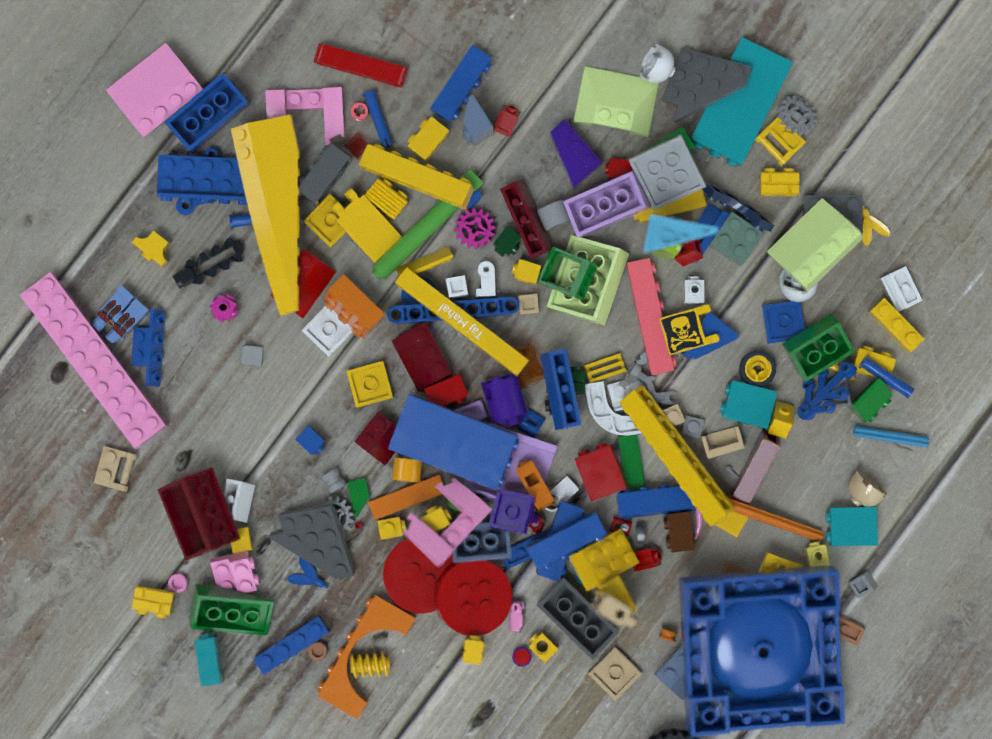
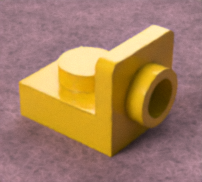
[377,517,406,540]

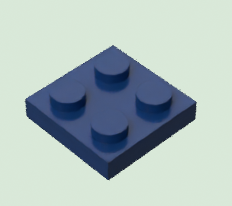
[761,301,805,344]

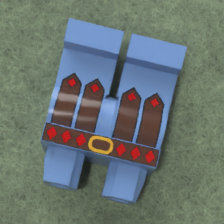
[92,285,150,344]

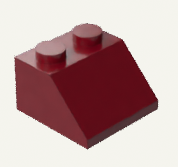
[354,412,396,465]

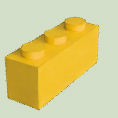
[867,298,924,354]

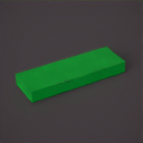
[618,434,645,492]

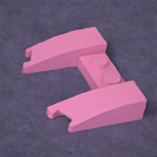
[265,87,345,145]
[403,478,492,567]

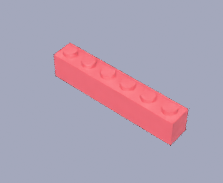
[626,258,676,376]

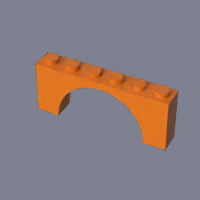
[317,595,416,719]

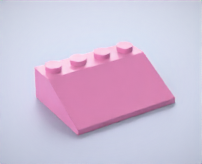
[106,42,203,137]

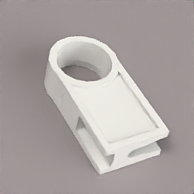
[545,476,579,512]

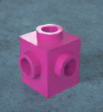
[210,294,239,323]

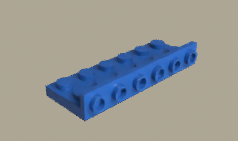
[157,155,248,205]

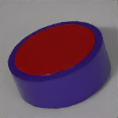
[512,647,532,667]

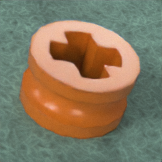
[658,628,678,642]

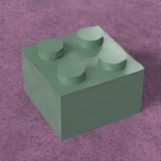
[709,212,764,267]

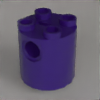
[481,373,529,428]

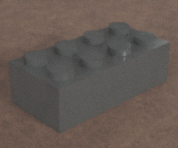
[537,578,619,660]

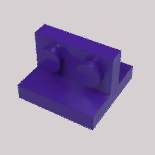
[489,489,539,535]

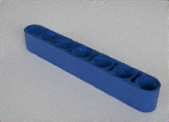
[387,297,519,325]

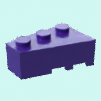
[550,120,603,190]

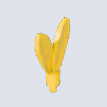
[862,205,890,246]

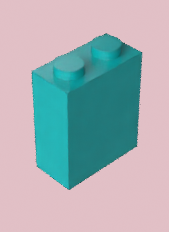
[719,380,777,429]
[825,507,878,546]
[194,633,224,687]

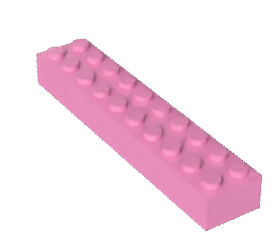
[20,272,168,449]

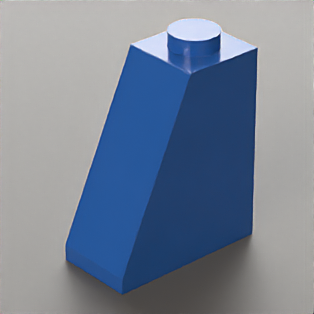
[681,312,739,361]

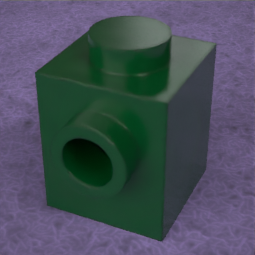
[493,226,522,257]

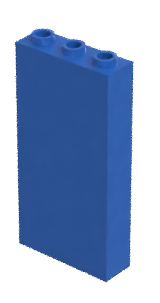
[388,393,520,490]

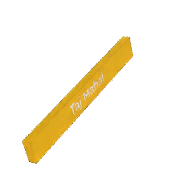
[395,268,529,376]

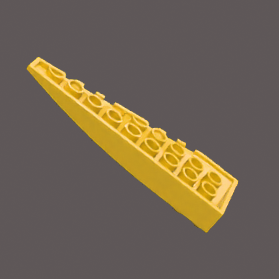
[231,115,300,316]

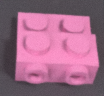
[210,551,260,593]

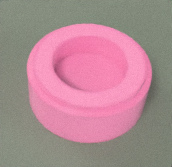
[168,574,188,593]

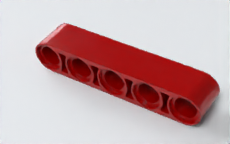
[313,43,408,88]

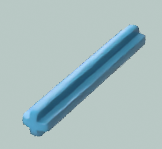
[853,426,929,447]

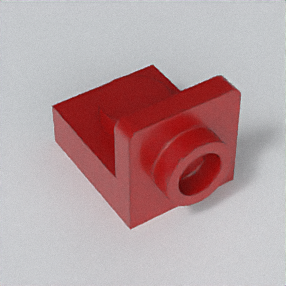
[493,105,521,137]
[633,546,662,572]

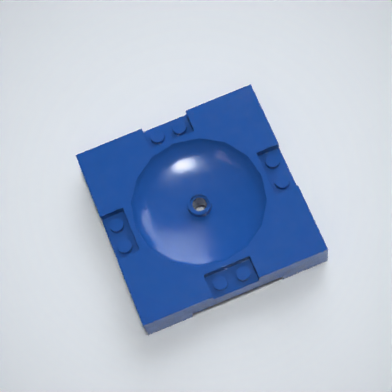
[679,565,845,737]

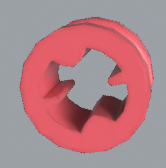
[351,103,368,121]

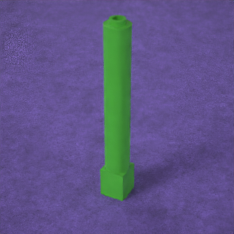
[372,169,484,280]

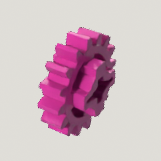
[454,208,496,250]

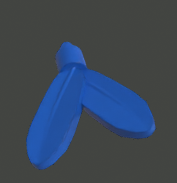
[287,557,328,589]

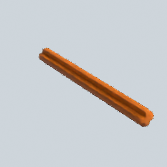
[727,498,824,542]

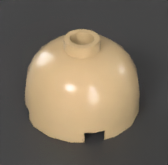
[848,471,887,507]

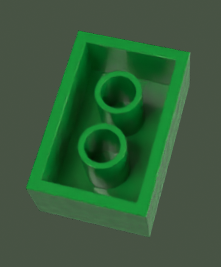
[782,314,855,382]

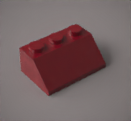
[392,322,452,392]

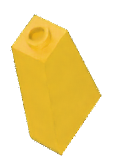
[633,189,707,224]

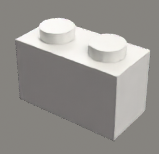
[223,479,255,523]

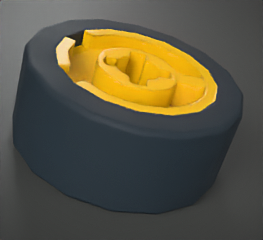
[739,351,776,387]

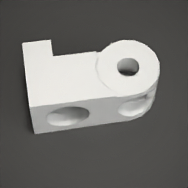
[476,261,496,298]

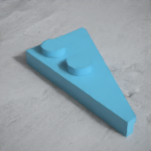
[643,215,718,253]

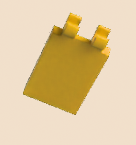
[330,188,402,263]

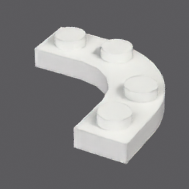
[585,381,642,436]

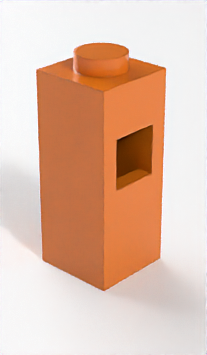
[515,460,555,512]

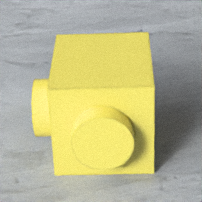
[805,541,830,567]

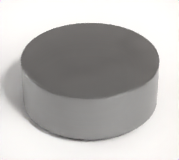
[635,524,645,544]

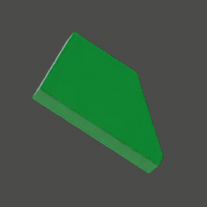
[347,478,370,517]

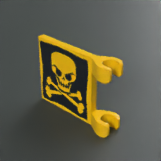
[659,304,719,355]

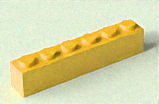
[358,144,475,210]

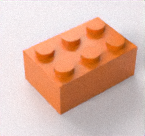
[323,274,385,340]

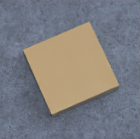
[588,646,642,701]

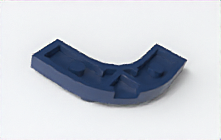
[702,183,775,232]

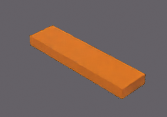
[368,475,444,520]

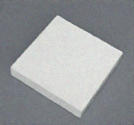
[301,306,353,357]

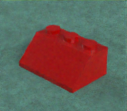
[270,248,336,319]

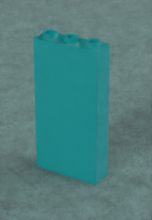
[690,37,793,167]

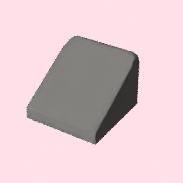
[241,345,263,366]
[848,570,878,599]

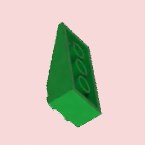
[189,584,274,636]

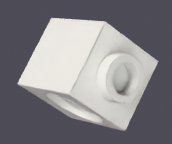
[446,275,468,299]

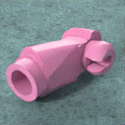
[509,601,525,633]

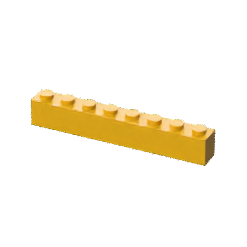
[619,385,735,527]

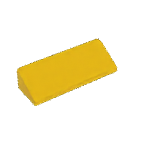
[396,246,454,276]

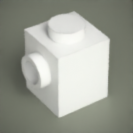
[684,276,704,304]

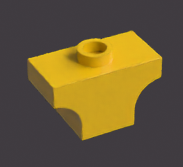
[132,231,170,268]
[768,401,794,439]

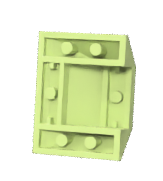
[574,66,659,137]

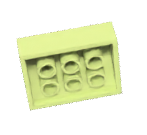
[767,198,863,292]
[546,235,629,326]

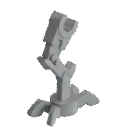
[619,352,677,407]

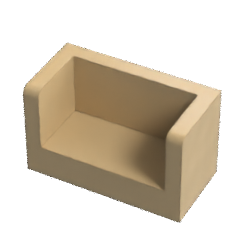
[700,426,745,459]

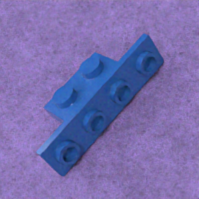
[131,309,165,387]

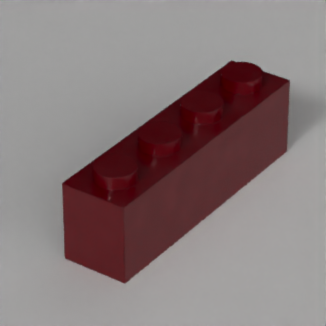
[500,179,553,259]

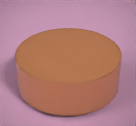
[308,641,328,661]

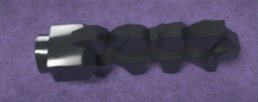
[172,237,244,289]

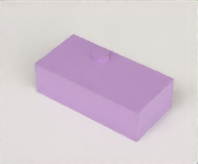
[563,171,652,237]

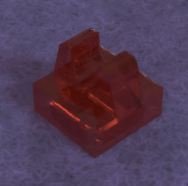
[344,132,370,160]

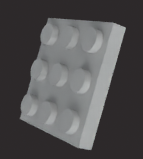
[629,134,706,210]

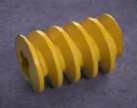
[350,652,390,678]

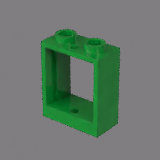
[537,247,598,301]

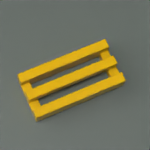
[584,353,626,383]

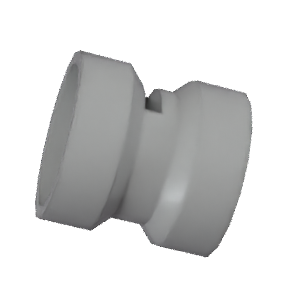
[321,468,347,494]

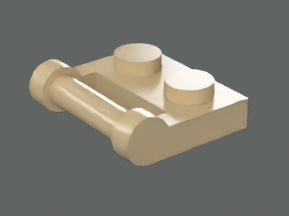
[94,446,137,492]

